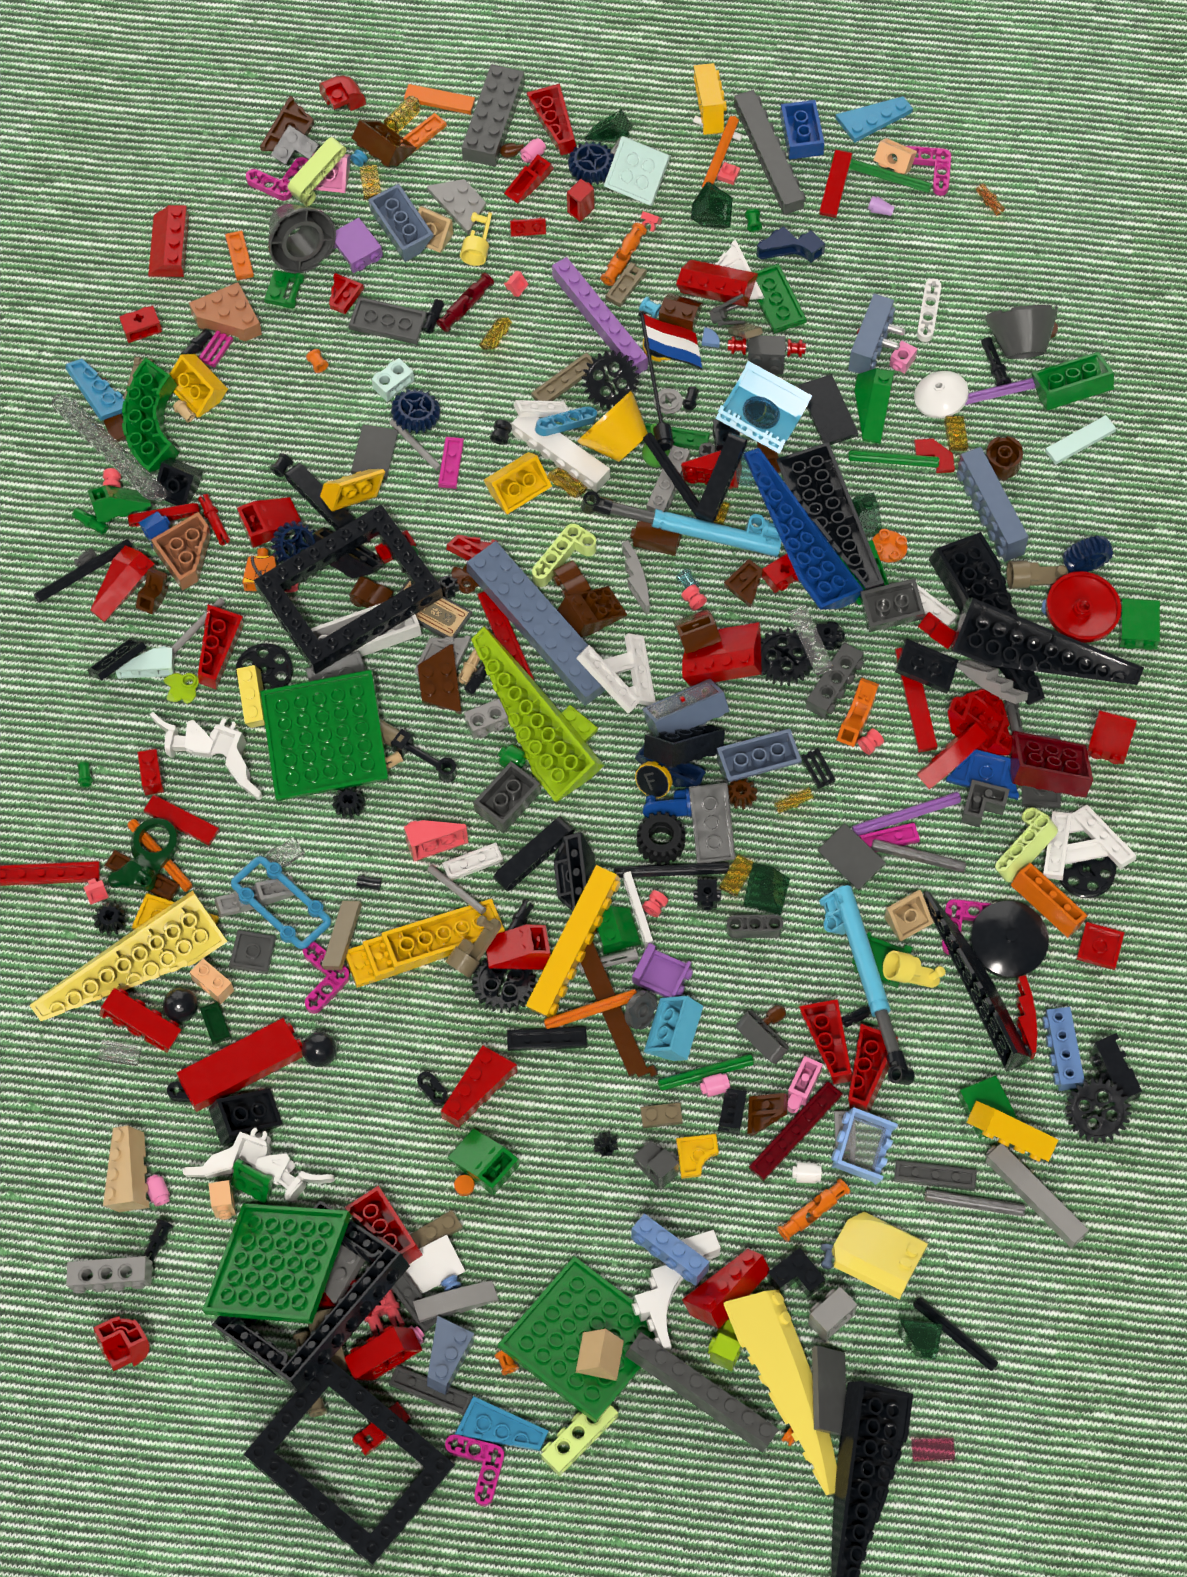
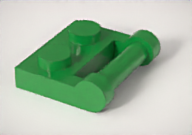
[264,270,305,309]
[231,1158,274,1203]

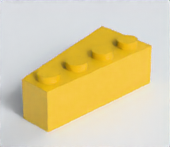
[694,63,727,135]
[966,1101,1059,1162]

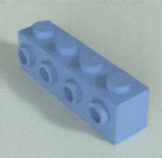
[1042,1007,1084,1091]
[631,1214,710,1286]

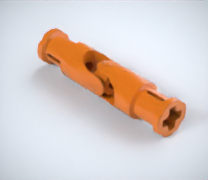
[600,223,647,286]
[777,1178,850,1242]

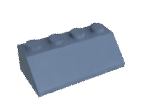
[368,183,434,262]
[717,729,802,782]

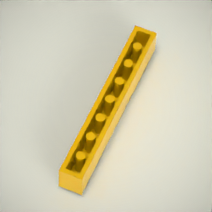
[526,865,621,1018]

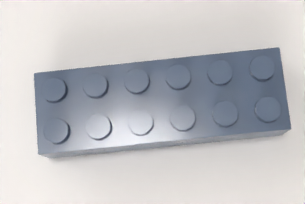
[956,447,1029,562]

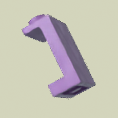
[334,218,383,273]
[632,943,694,998]

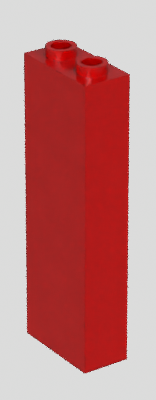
[177,1018,303,1112]

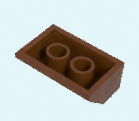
[351,120,417,167]

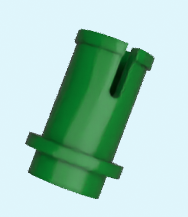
[77,762,93,787]

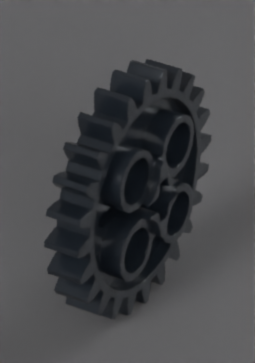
[582,350,641,410]
[761,628,815,686]
[472,960,536,1013]
[1065,1078,1132,1143]

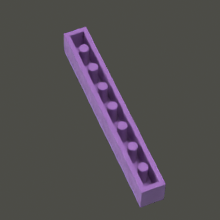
[552,257,648,374]

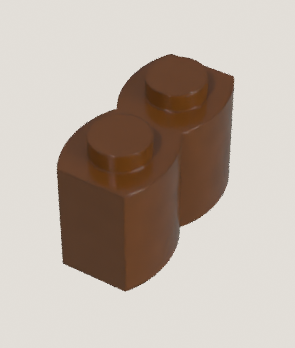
[552,560,591,598]
[349,577,393,608]

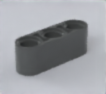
[726,915,783,939]
[735,1010,789,1064]

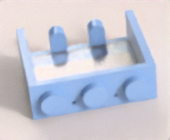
[831,1107,898,1185]

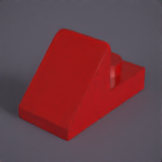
[918,612,956,649]

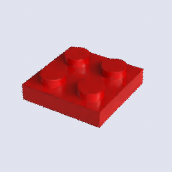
[1076,922,1125,970]

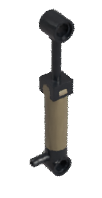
[380,719,457,783]

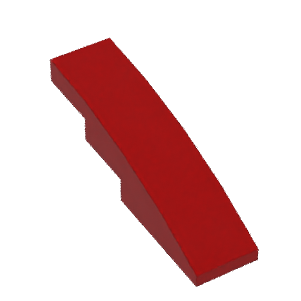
[917,722,988,790]
[1016,975,1038,1060]

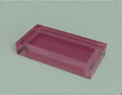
[911,1438,955,1462]

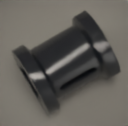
[270,453,293,477]

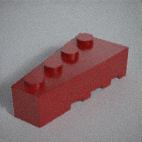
[526,83,577,156]
[198,604,244,689]
[99,988,182,1053]
[799,999,852,1085]
[848,1024,899,1113]
[441,1045,517,1128]
[344,1185,423,1264]
[682,1249,770,1329]

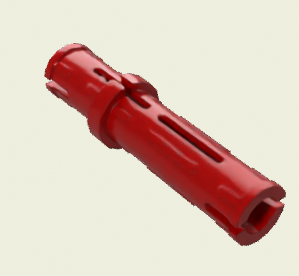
[198,494,230,546]

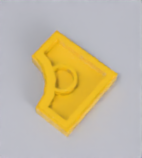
[676,1134,719,1179]

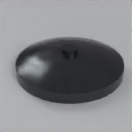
[970,901,1049,978]

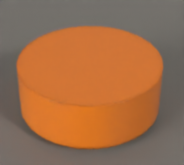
[454,1175,475,1196]

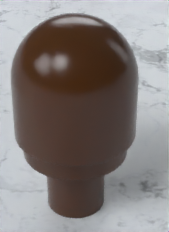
[500,143,524,158]
[762,1005,786,1025]

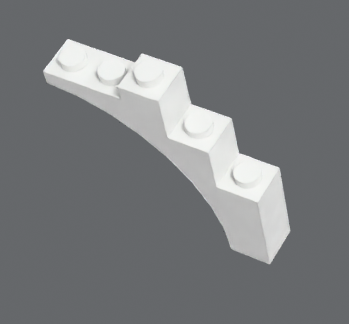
[632,1230,721,1353]

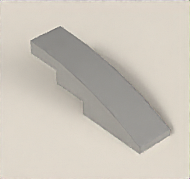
[622,540,650,615]
[957,660,1028,704]
[214,876,295,917]
[413,1281,499,1323]

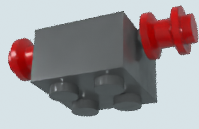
[728,335,806,375]

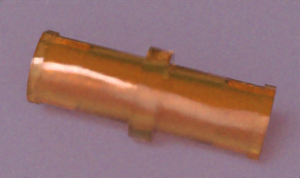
[976,183,1005,216]

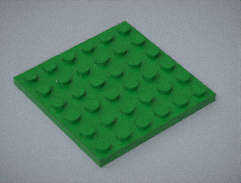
[260,670,389,801]
[202,1203,351,1324]
[497,1256,672,1423]

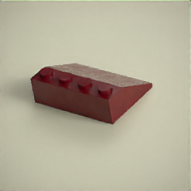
[1010,731,1093,798]

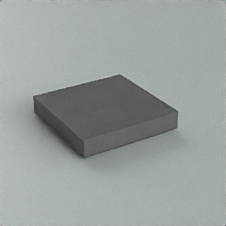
[229,930,277,974]

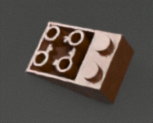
[557,586,627,637]
[673,609,721,654]

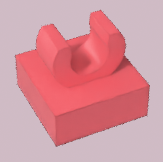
[717,162,740,185]
[641,211,662,232]
[504,271,529,297]
[84,878,109,905]

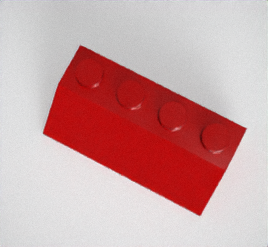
[148,205,189,277]
[676,260,758,307]

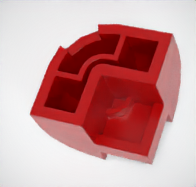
[319,75,366,111]
[93,1316,149,1371]

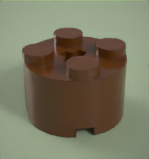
[986,436,1023,481]

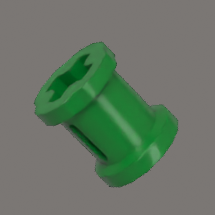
[745,209,762,232]

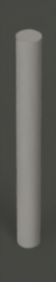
[389,419,441,471]
[171,598,225,654]
[427,865,486,915]

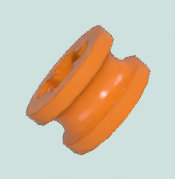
[781,1427,795,1447]

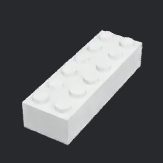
[311,604,422,657]

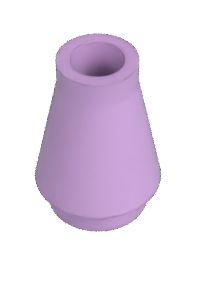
[867,196,895,216]

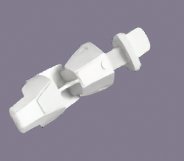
[150,712,262,800]
[183,1128,335,1201]

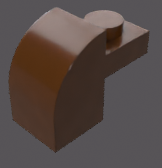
[136,568,168,614]

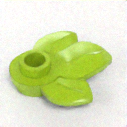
[163,673,199,704]

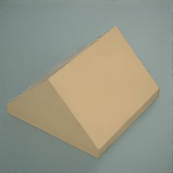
[418,206,454,253]
[884,890,933,941]
[576,1329,624,1381]

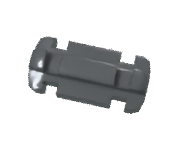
[74,548,96,567]

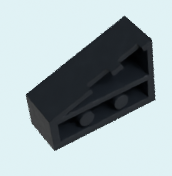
[1089,1033,1142,1103]

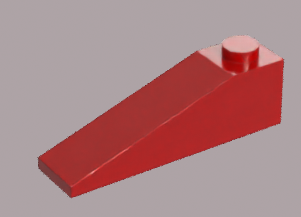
[90,545,155,623]

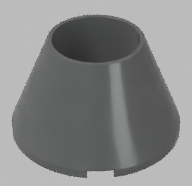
[268,204,336,273]
[985,305,1058,359]

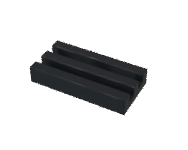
[801,748,835,789]

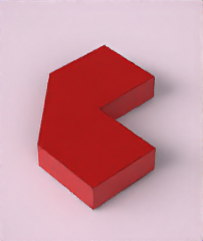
[914,439,955,473]

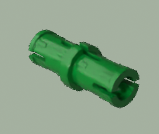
[72,507,109,535]

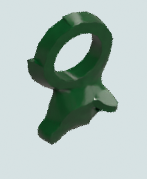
[108,818,179,891]

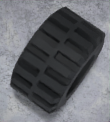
[637,812,685,865]

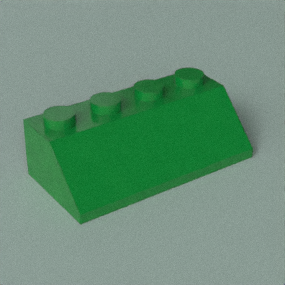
[1032,351,1114,410]

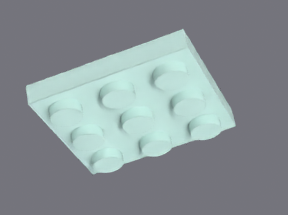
[604,136,671,206]

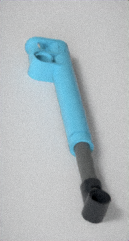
[581,491,782,557]
[819,885,915,1085]

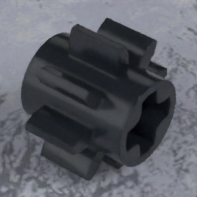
[438,575,459,599]
[593,1131,618,1157]

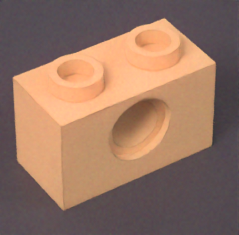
[873,138,917,174]
[189,959,234,1005]
[209,1180,236,1220]

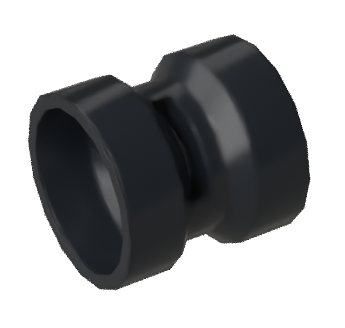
[490,420,512,445]

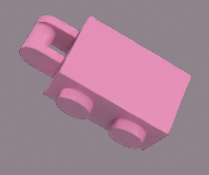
[787,1056,823,1113]

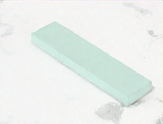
[1045,415,1116,465]

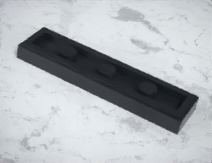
[507,1027,587,1051]

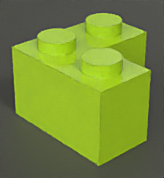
[708,1320,743,1371]

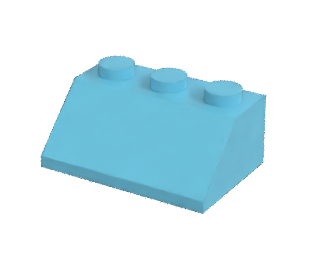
[644,996,703,1061]

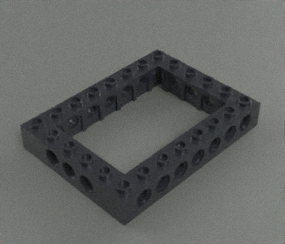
[254,505,443,674]
[212,1200,410,1394]
[243,1359,455,1567]

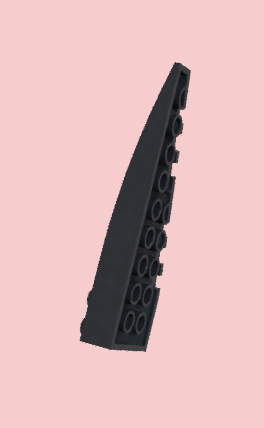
[776,442,885,591]
[951,598,1144,685]
[923,891,1031,1072]

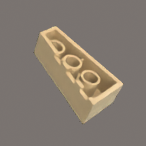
[103,1126,150,1212]

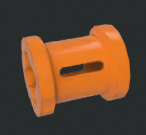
[306,349,329,373]
[494,1351,519,1375]

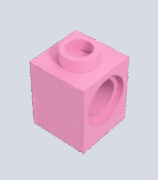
[889,341,917,374]

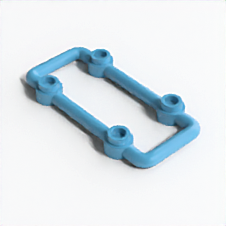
[231,856,331,949]

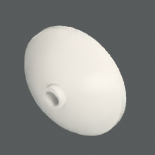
[914,371,969,418]

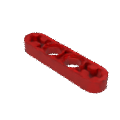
[127,503,200,527]

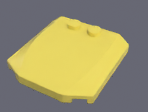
[832,1212,929,1300]

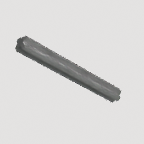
[871,839,966,873]
[924,1189,1025,1217]

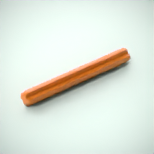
[702,116,739,191]
[127,819,193,892]
[544,989,637,1029]

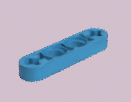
[535,406,597,436]

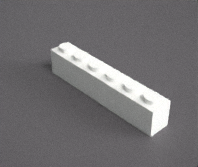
[512,416,610,492]

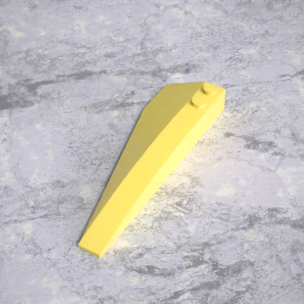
[30,890,227,1021]
[723,1290,837,1495]

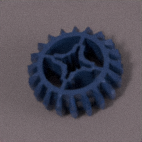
[568,141,614,185]
[391,388,440,434]
[270,521,315,563]
[1063,536,1114,573]

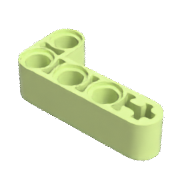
[288,137,346,207]
[532,524,596,587]
[995,807,1058,882]

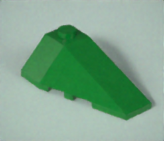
[854,368,894,444]

